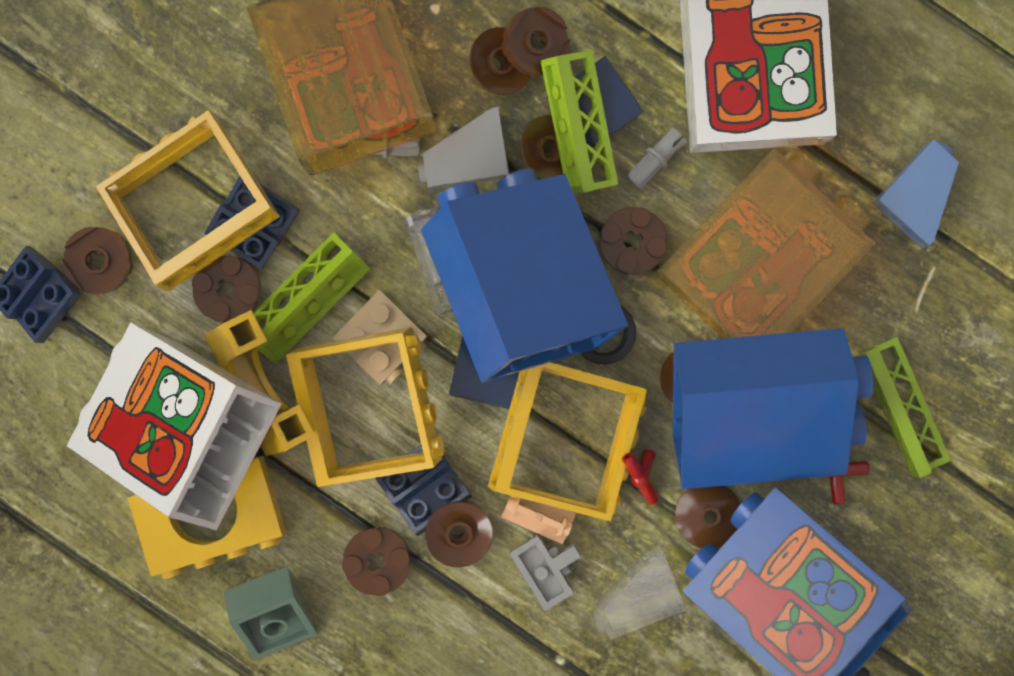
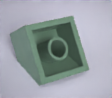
[224,566,318,660]

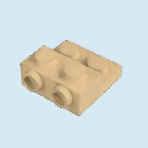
[333,290,428,385]

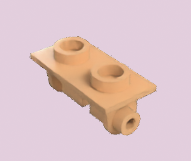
[501,495,576,545]

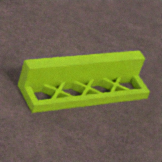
[541,50,619,194]
[253,232,371,364]
[859,337,951,478]

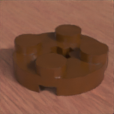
[501,7,570,77]
[599,207,667,275]
[62,227,133,294]
[192,255,261,322]
[342,527,410,596]

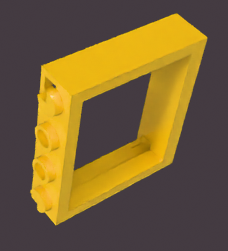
[96,110,280,293]
[286,327,444,487]
[488,363,647,522]

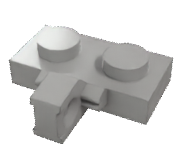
[509,534,582,611]

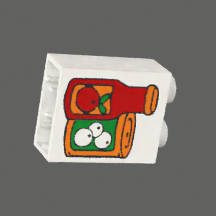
[680,0,837,153]
[67,322,282,530]

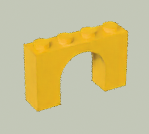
[204,310,315,456]
[127,456,287,579]

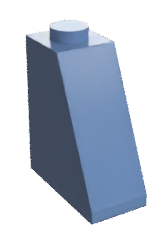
[872,139,959,248]

